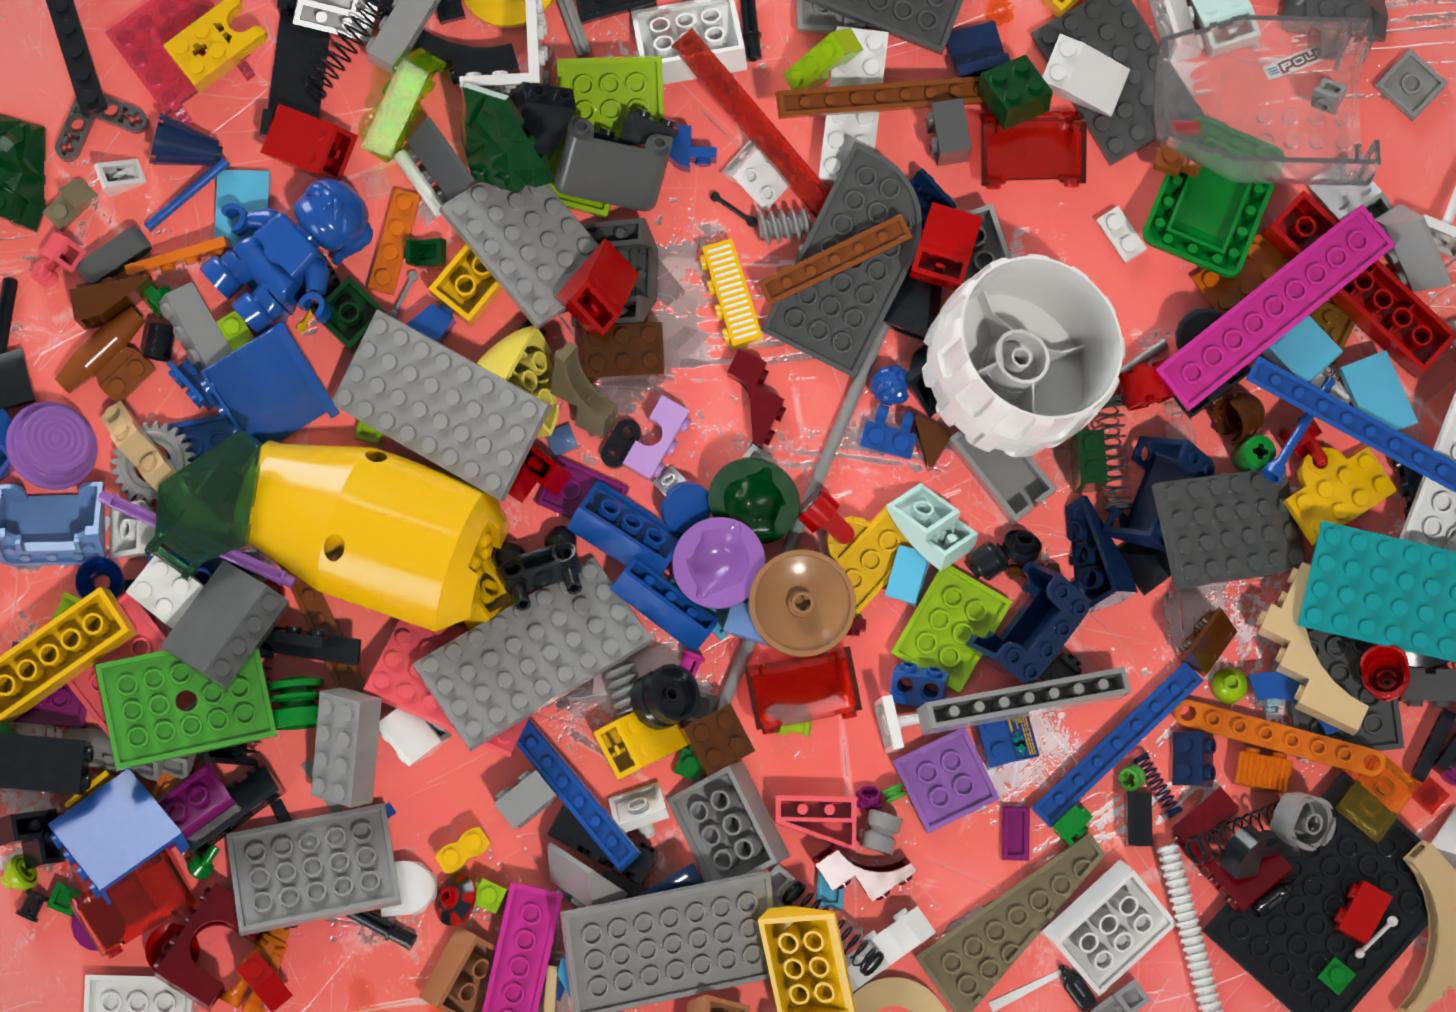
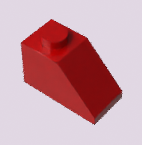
[236,952,293,1012]

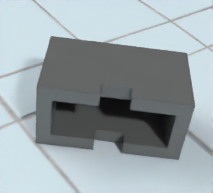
[1399,668,1456,708]

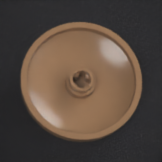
[748,549,856,657]

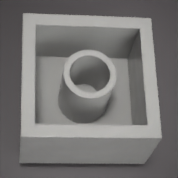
[493,770,559,831]

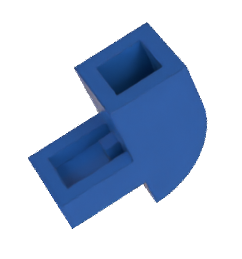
[669,125,717,173]

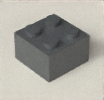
[925,98,972,166]

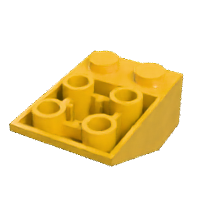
[593,712,688,782]

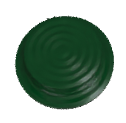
[708,457,800,544]

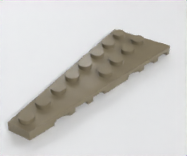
[915,833,1106,1012]

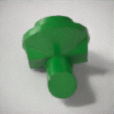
[187,844,220,880]

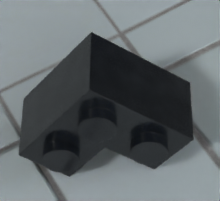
[0,809,66,870]

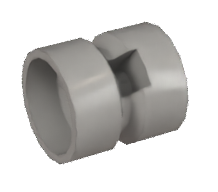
[859,809,903,855]

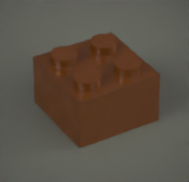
[680,703,755,777]

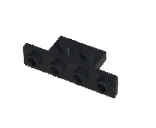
[263,625,362,666]

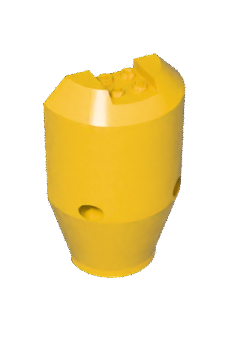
[233,440,510,632]

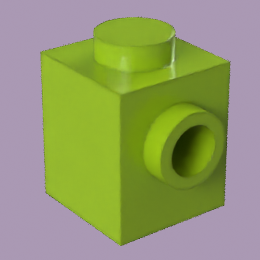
[475,878,509,915]

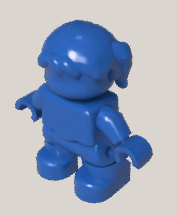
[199,179,373,335]

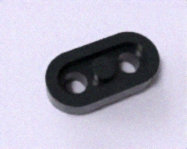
[601,419,641,469]

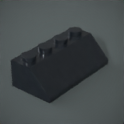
[186,765,287,855]

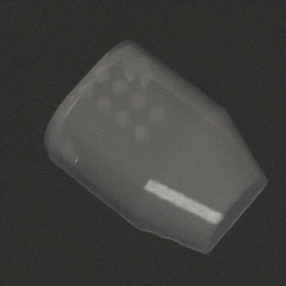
[1153,15,1381,186]

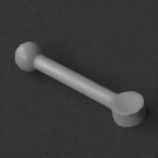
[388,271,419,319]

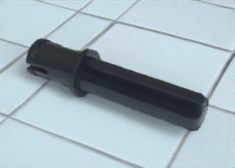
[740,0,762,62]
[346,911,418,951]

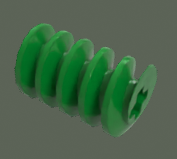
[1231,435,1276,472]

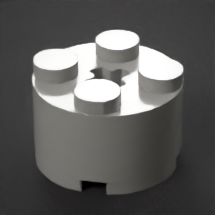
[1270,792,1336,851]

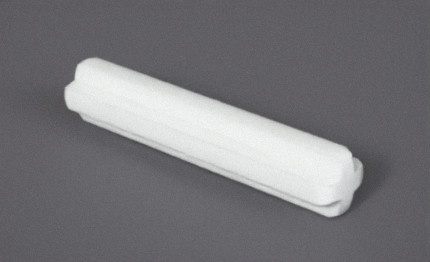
[394,149,444,218]

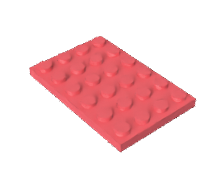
[363,619,530,757]

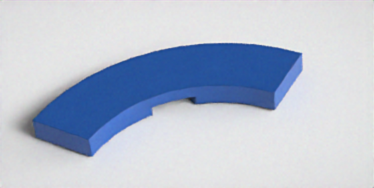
[1248,672,1342,736]

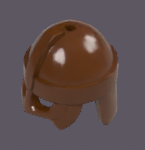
[1211,391,1265,445]

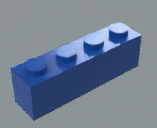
[610,556,720,653]

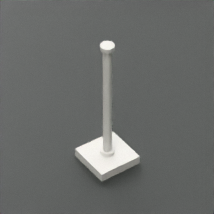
[1423,185,1456,260]
[874,695,920,755]

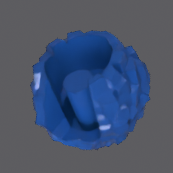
[870,365,909,406]

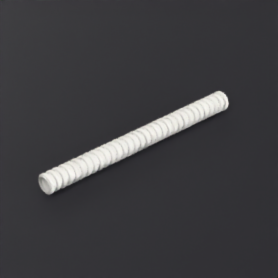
[1156,843,1224,1012]

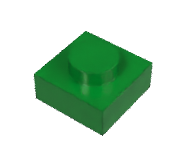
[673,748,702,782]
[46,881,84,917]
[1316,957,1356,995]

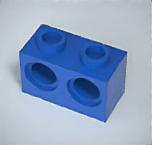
[890,662,950,707]

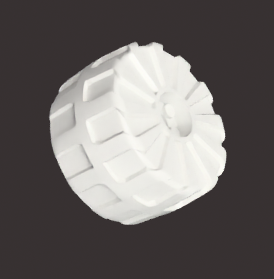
[922,254,1125,457]

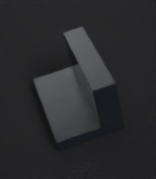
[1124,791,1153,847]

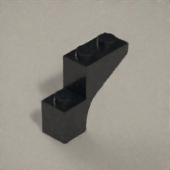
[593,107,679,146]

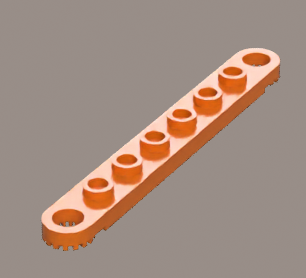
[1174,700,1386,777]

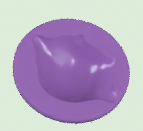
[5,402,98,490]
[672,517,766,610]

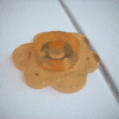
[985,0,1014,26]

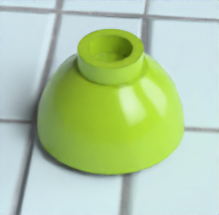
[1211,667,1248,704]
[1,854,38,891]

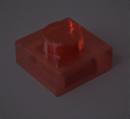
[1411,777,1450,815]

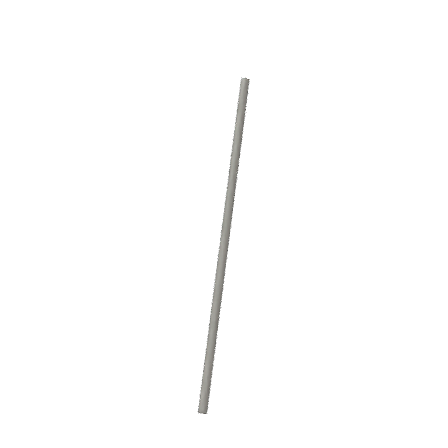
[713,261,914,712]

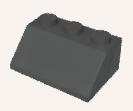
[407,117,476,204]

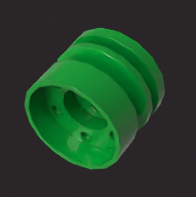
[268,676,324,730]

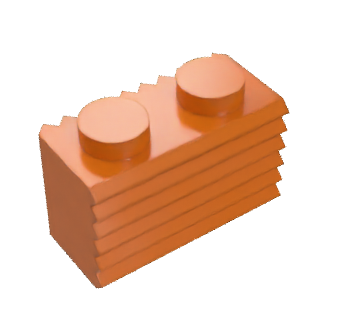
[1232,747,1293,793]

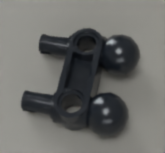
[493,526,582,611]

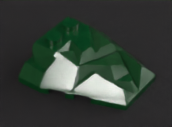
[460,82,554,193]
[0,113,46,233]

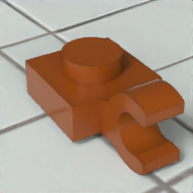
[1153,143,1203,178]

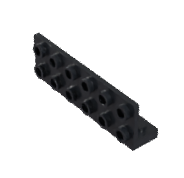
[260,0,331,141]

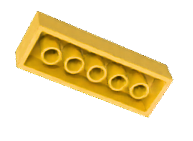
[0,586,138,725]

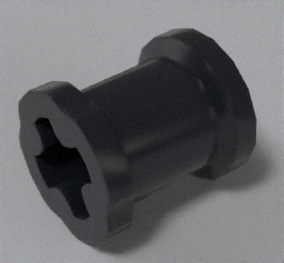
[15,889,49,923]

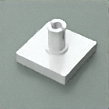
[608,781,669,839]

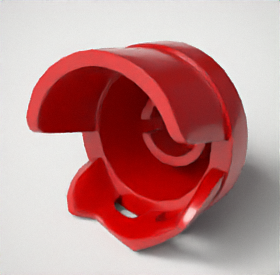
[1360,644,1411,702]

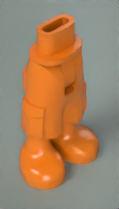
[219,928,291,1012]

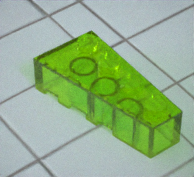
[361,48,447,163]

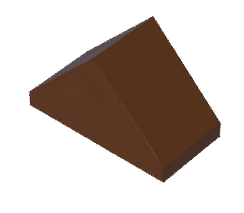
[913,416,952,471]

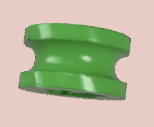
[1118,764,1146,791]
[880,782,907,804]

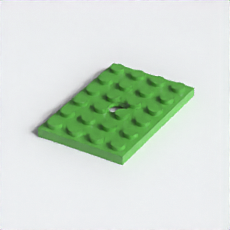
[95,649,277,771]

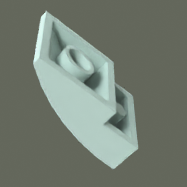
[886,483,979,571]

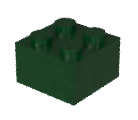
[978,54,1053,130]
[312,276,387,354]

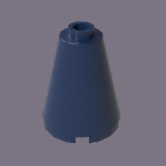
[149,113,223,166]

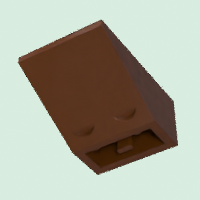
[69,272,157,330]
[1178,607,1238,677]

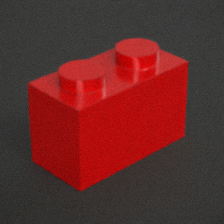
[1334,881,1393,945]

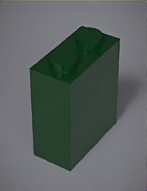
[1070,429,1108,493]

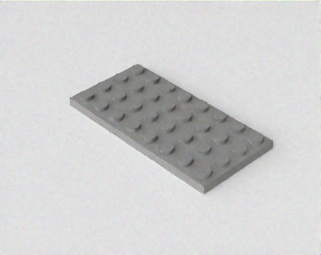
[332,310,552,501]
[413,557,652,752]
[560,870,774,1012]

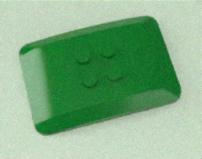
[1142,116,1285,278]

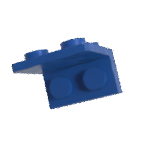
[167,358,218,411]

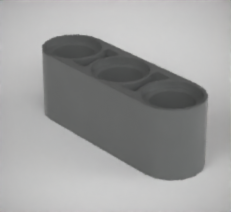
[75,225,152,285]

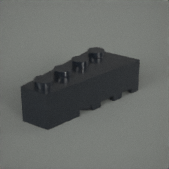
[547,806,658,885]

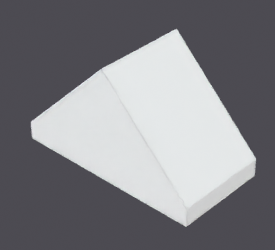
[94,159,147,198]

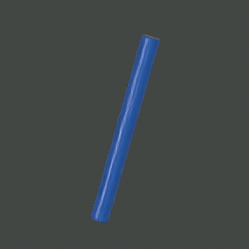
[144,157,230,232]

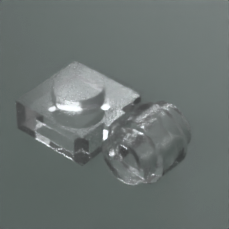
[1164,398,1197,445]

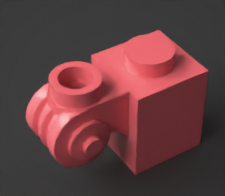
[31,231,87,289]

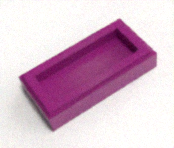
[1002,806,1030,861]

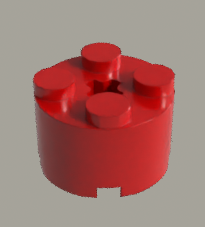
[1118,359,1175,411]

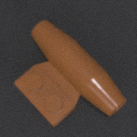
[55,306,157,404]

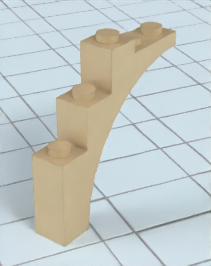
[100,400,230,541]
[1256,562,1369,736]
[1395,840,1456,1012]

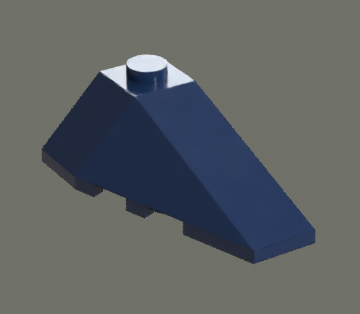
[1065,496,1138,613]

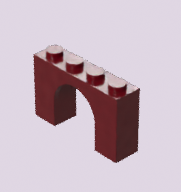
[1171,786,1293,913]
[153,882,263,1012]

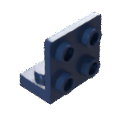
[947,21,1010,78]

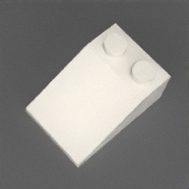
[1042,34,1130,117]

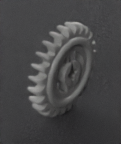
[111,421,197,508]

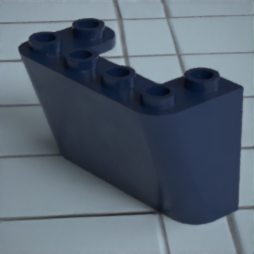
[1102,436,1215,552]

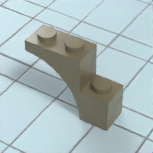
[550,341,618,438]

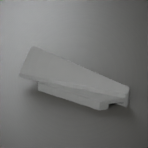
[62,727,196,781]

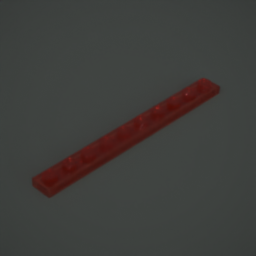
[671,28,830,219]

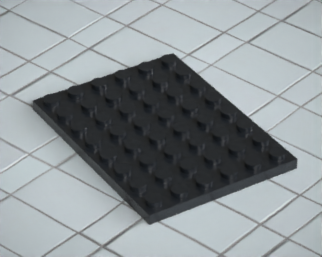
[1202,772,1428,1012]

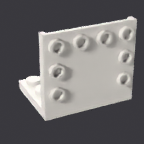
[459,0,550,97]

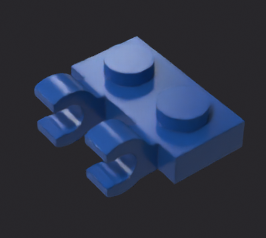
[860,404,918,460]

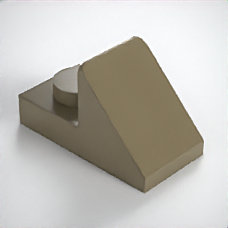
[42,177,100,232]

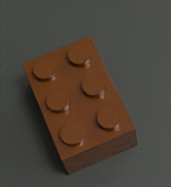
[583,322,665,383]

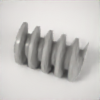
[757,207,812,245]
[605,658,639,716]

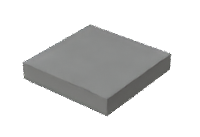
[1374,48,1449,122]

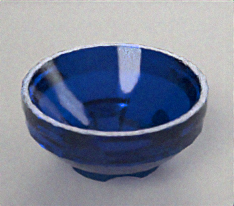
[75,557,124,599]

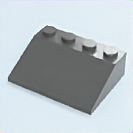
[160,560,290,693]

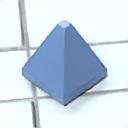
[546,424,578,457]

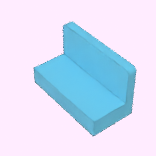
[885,545,930,607]

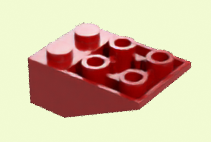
[260,104,358,181]
[910,202,983,291]
[555,239,639,336]

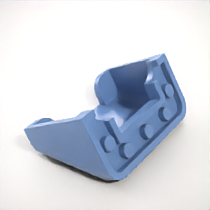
[0,481,105,566]

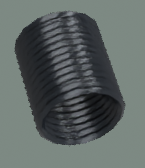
[143,322,176,362]

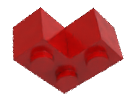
[508,446,571,503]

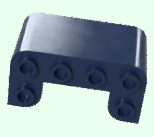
[965,560,1090,684]

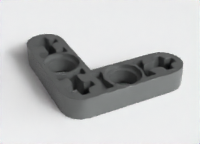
[55,95,149,162]

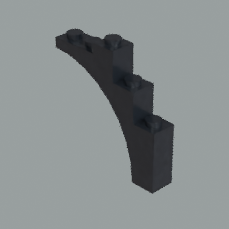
[377,0,520,91]

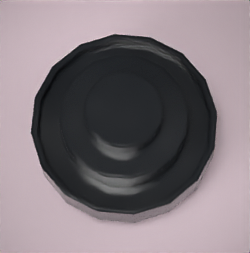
[1002,529,1042,563]

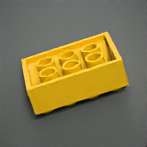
[758,906,856,1012]

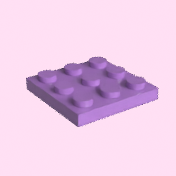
[892,728,1000,834]

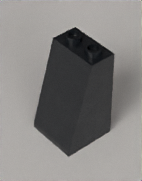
[510,82,576,161]
[0,733,94,796]

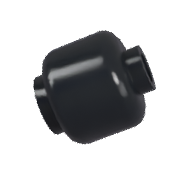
[969,541,1010,581]

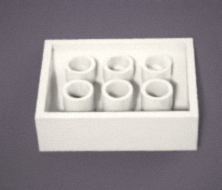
[631,0,747,85]
[1148,0,1202,62]
[1042,860,1177,996]

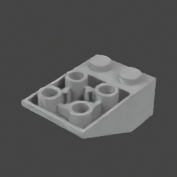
[1305,155,1394,222]

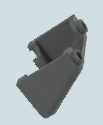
[554,116,673,212]

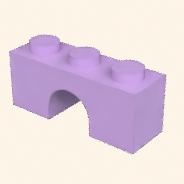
[623,395,692,482]

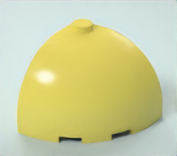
[477,326,559,438]

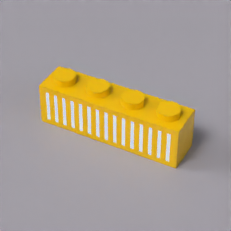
[699,238,763,351]

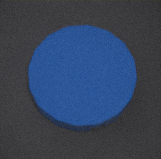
[660,481,711,533]

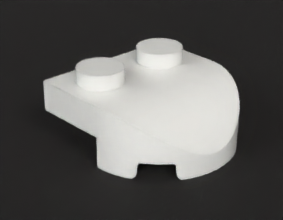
[381,861,438,917]

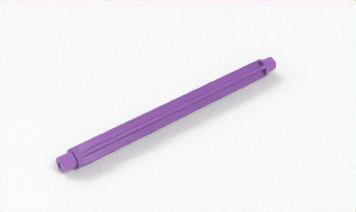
[97,490,296,589]

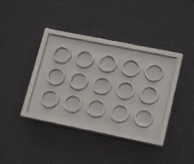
[439,182,599,329]
[226,803,402,936]

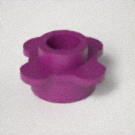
[856,785,882,810]

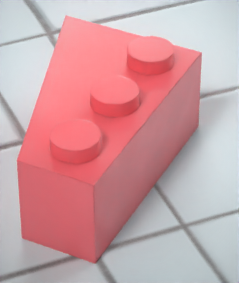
[775,795,857,852]

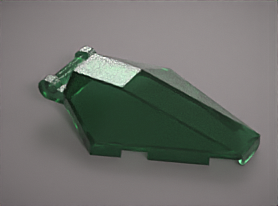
[144,430,263,582]

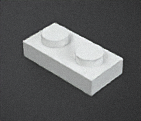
[1096,206,1147,265]

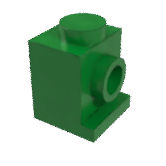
[1050,804,1093,847]

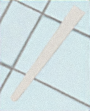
[988,968,1067,1012]

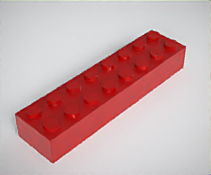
[1261,190,1456,378]

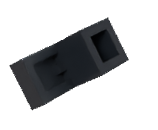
[1220,825,1286,879]

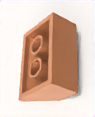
[418,925,497,1012]

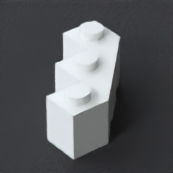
[847,906,936,992]

